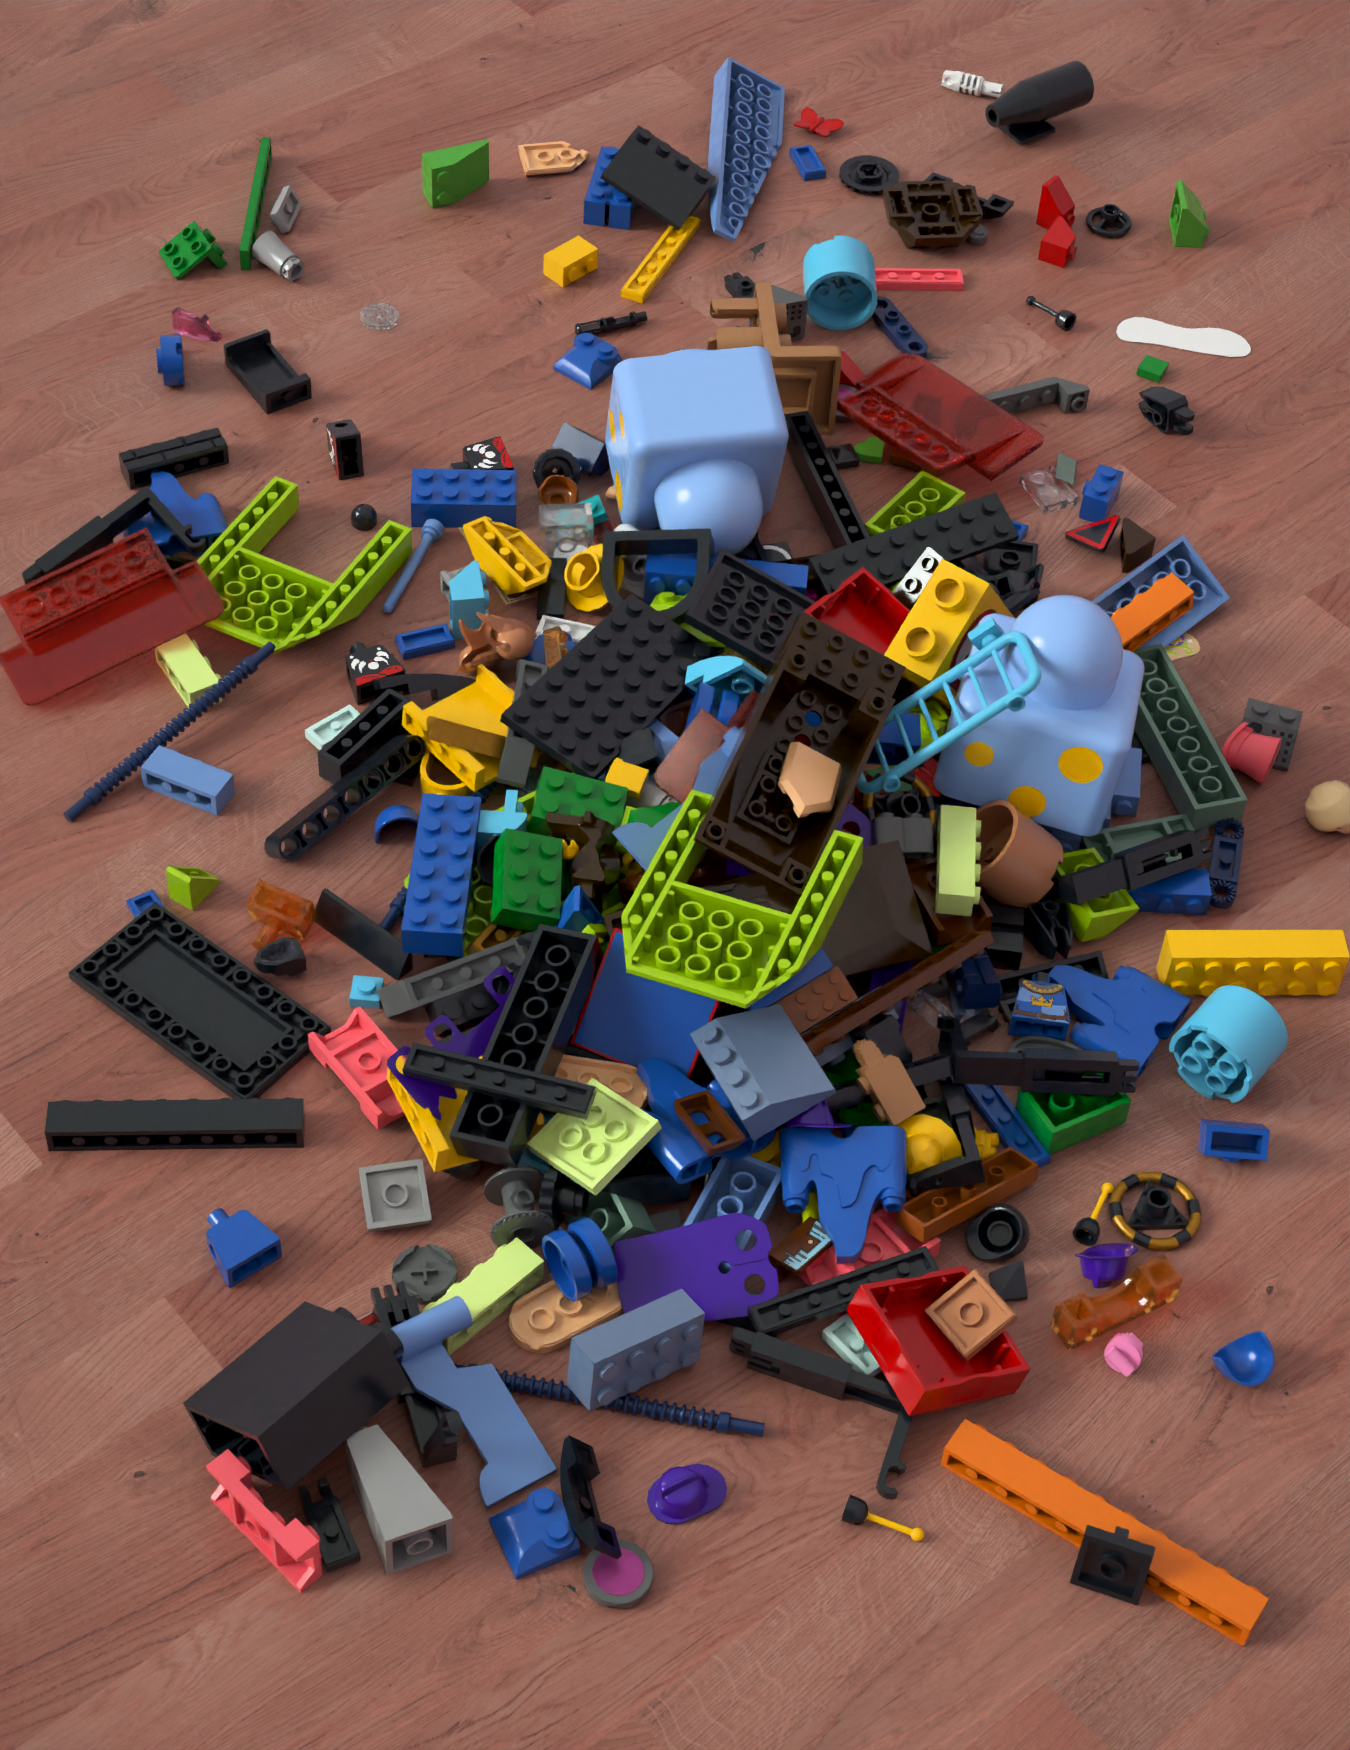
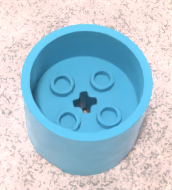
[803,236,877,330]
[1169,985,1288,1103]

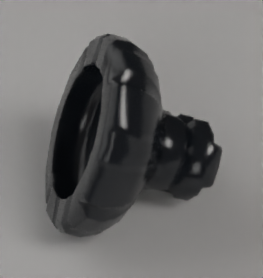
[533,448,581,488]

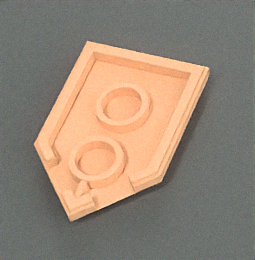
[518,141,590,176]
[778,742,842,818]

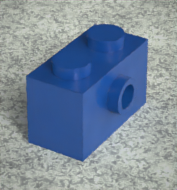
[1079,464,1124,523]
[1198,1119,1270,1163]

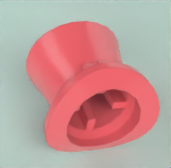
[1222,722,1282,785]

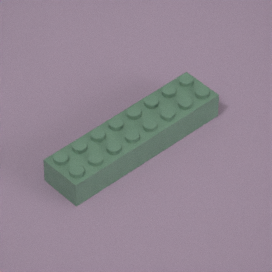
[1133,644,1248,830]

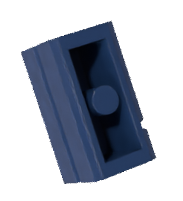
[946,951,1001,1009]

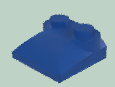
[553,332,622,390]
[489,1488,581,1580]

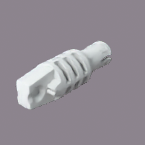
[941,70,1004,98]

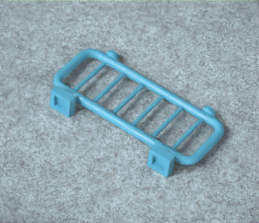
[856,617,1041,794]

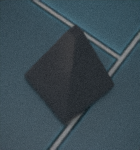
[988,1261,1028,1302]

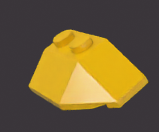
[463,516,552,595]

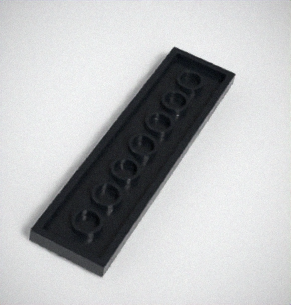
[808,492,1019,596]

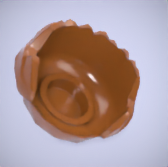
[538,474,580,513]

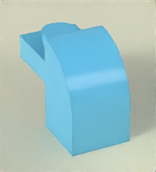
[477,789,527,851]

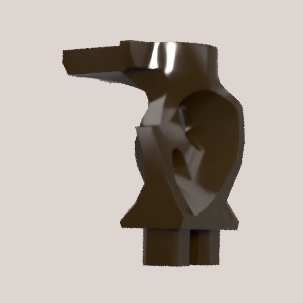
[545,811,620,915]

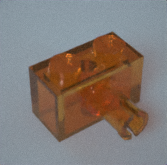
[246,879,317,950]

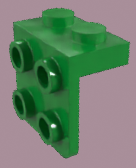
[159,221,228,279]

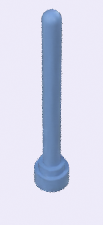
[382,519,445,614]

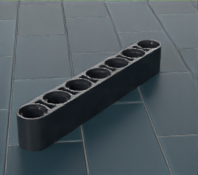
[264,735,426,860]

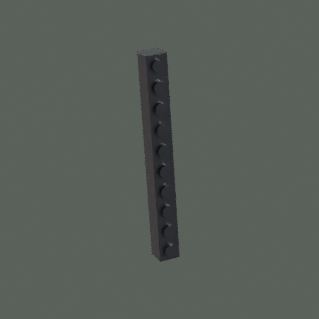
[775,1053,954,1131]

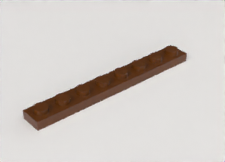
[801,930,994,1057]

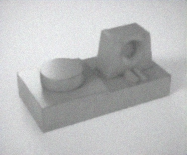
[270,185,302,234]

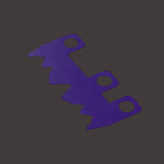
[387,966,515,1120]

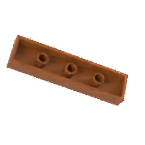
[771,965,858,1035]
[895,1146,1039,1243]

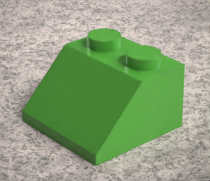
[1169,180,1209,248]

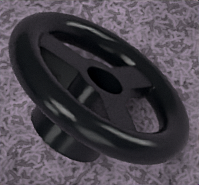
[1086,204,1132,238]

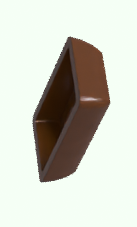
[674,1090,745,1157]

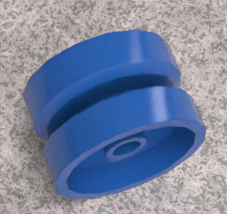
[683,682,739,749]
[542,1217,618,1302]

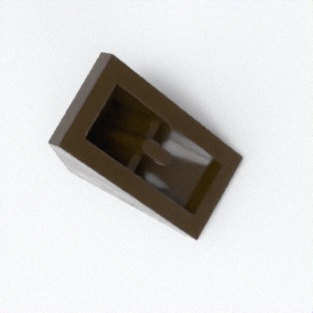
[1119,518,1156,573]

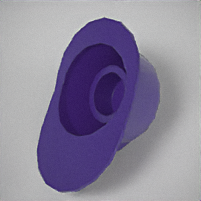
[779,1100,852,1130]
[1075,1243,1138,1288]
[647,1464,727,1524]

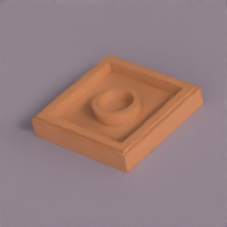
[925,1269,1018,1361]

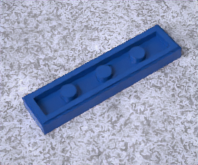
[963,1084,1051,1168]

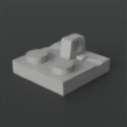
[358,1159,432,1233]

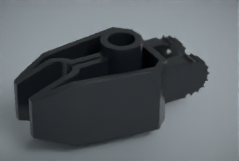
[1138,387,1195,435]
[1023,894,1073,959]

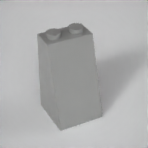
[345,1424,454,1575]

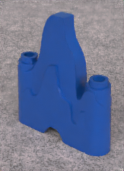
[122,471,228,566]
[1049,965,1192,1080]
[637,1057,776,1184]
[779,1126,907,1264]

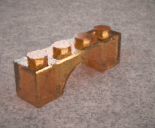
[1050,1254,1183,1351]

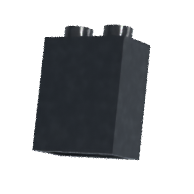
[183,1301,409,1491]

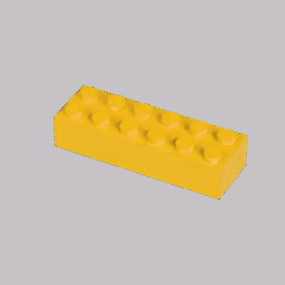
[1156,930,1350,996]

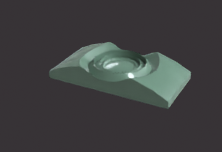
[1081,813,1205,863]

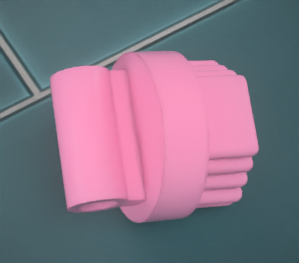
[1104,1332,1143,1377]

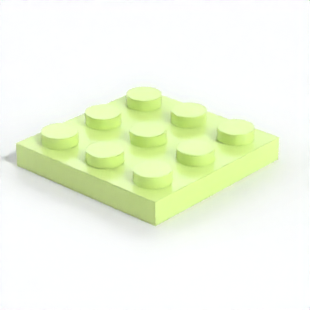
[527,1078,662,1196]

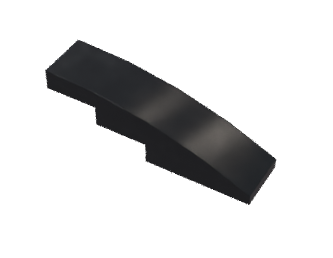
[372,673,476,701]

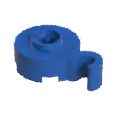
[156,334,185,386]

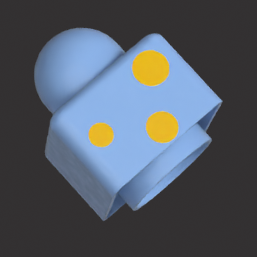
[605,346,789,557]
[933,595,1145,836]

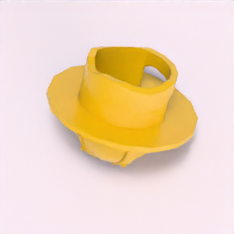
[564,544,624,612]
[895,1114,962,1199]

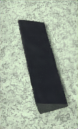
[313,888,413,980]
[997,950,1109,1001]

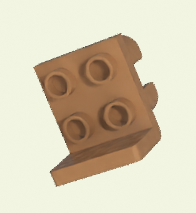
[707,282,842,435]

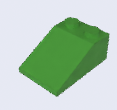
[422,139,489,208]

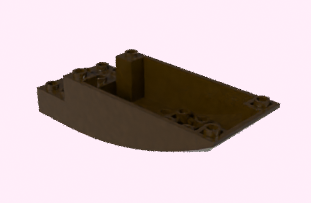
[693,611,906,897]
[604,840,933,1019]

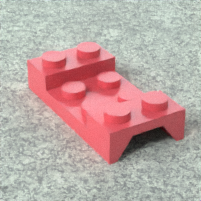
[308,1006,406,1130]
[799,1208,941,1319]
[206,1449,322,1593]

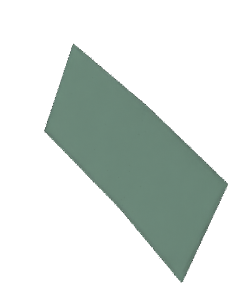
[1055,452,1076,485]

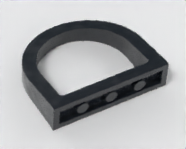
[601,528,715,625]

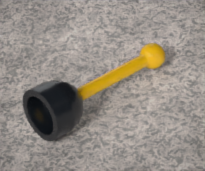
[1073,1182,1114,1246]
[841,1494,924,1542]

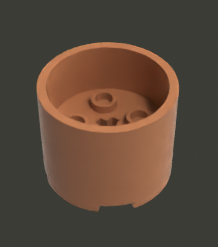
[975,800,1064,909]

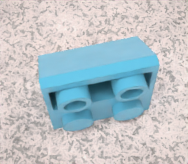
[449,561,490,640]

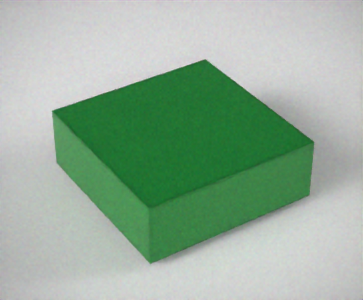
[1136,355,1169,383]

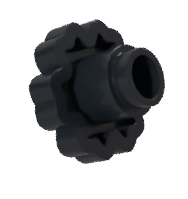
[539,1165,589,1230]

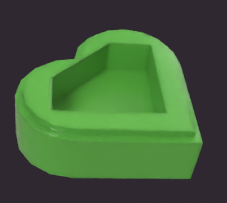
[854,437,884,464]

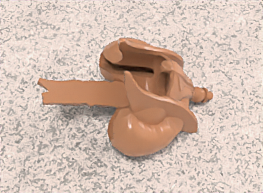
[456,612,537,677]

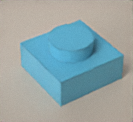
[349,975,384,1009]

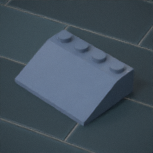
[690,1004,837,1141]

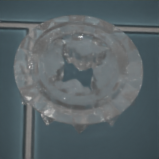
[360,303,399,332]

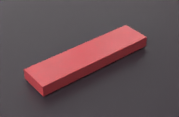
[875,268,964,291]

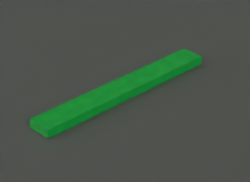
[239,137,272,270]

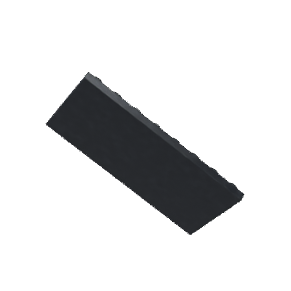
[69,902,331,1099]

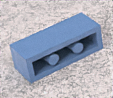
[141,745,235,816]

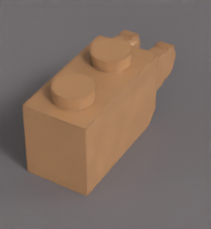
[852,1039,926,1126]

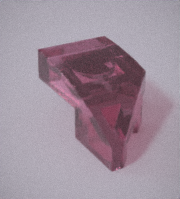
[172,307,222,342]

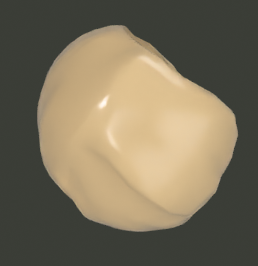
[1305,780,1350,834]

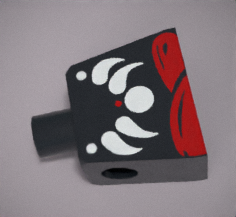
[326,419,364,480]
[450,436,514,470]
[346,642,405,705]

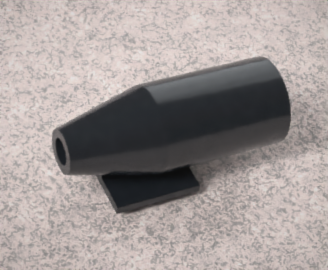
[985,61,1094,146]

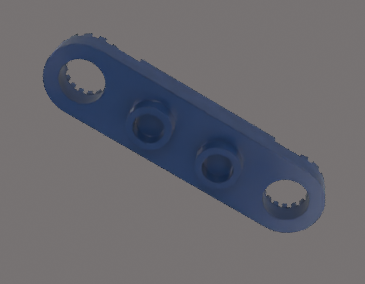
[872,296,928,362]
[1209,818,1244,909]

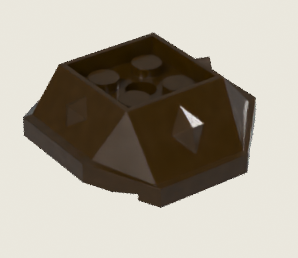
[882,180,983,251]

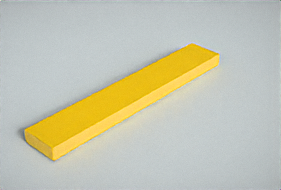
[621,216,701,303]

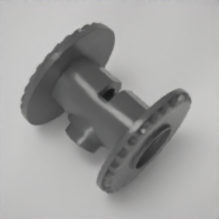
[484,1166,555,1248]

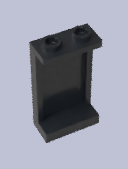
[224,329,312,414]

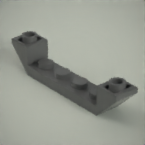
[953,377,1090,442]
[496,659,548,789]
[377,930,537,1018]

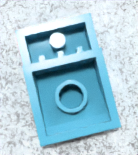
[685,656,767,711]

